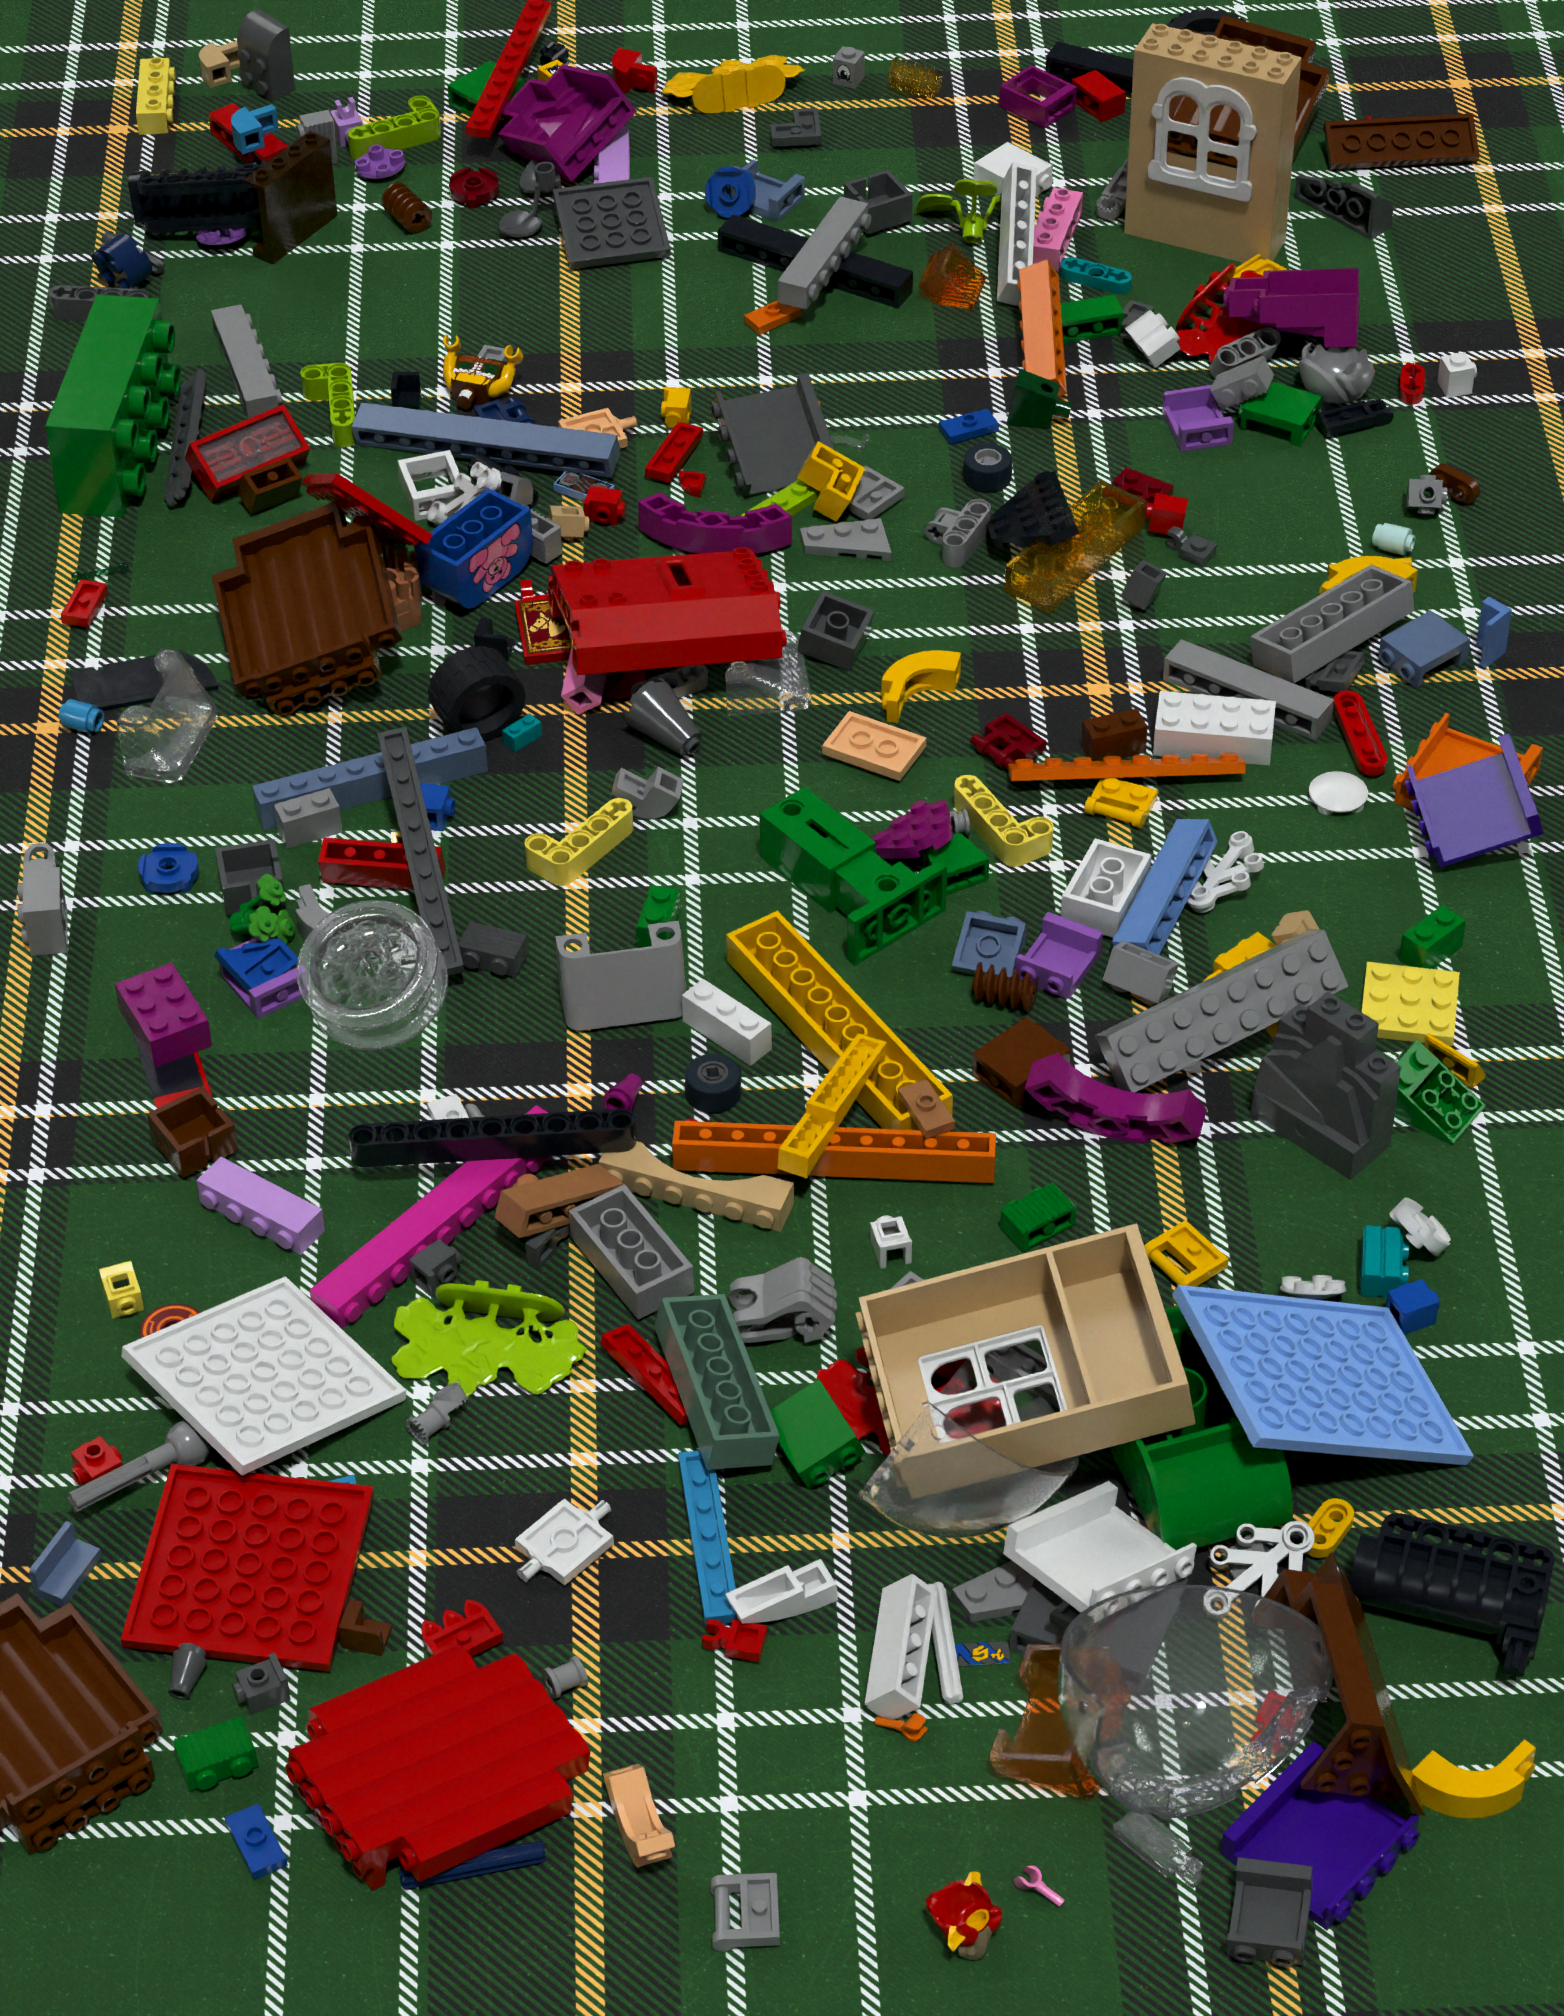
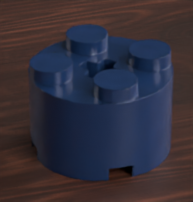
[91,233,152,289]

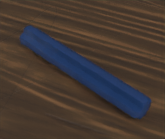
[399,1841,546,1889]

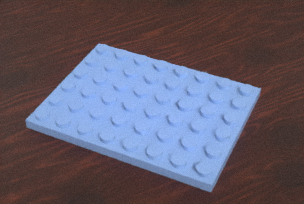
[1172,1285,1474,1465]

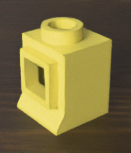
[99,1261,144,1319]

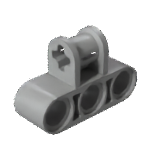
[924,499,991,568]

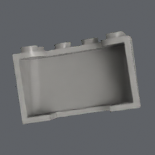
[555,921,686,1031]

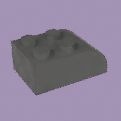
[237,8,295,102]

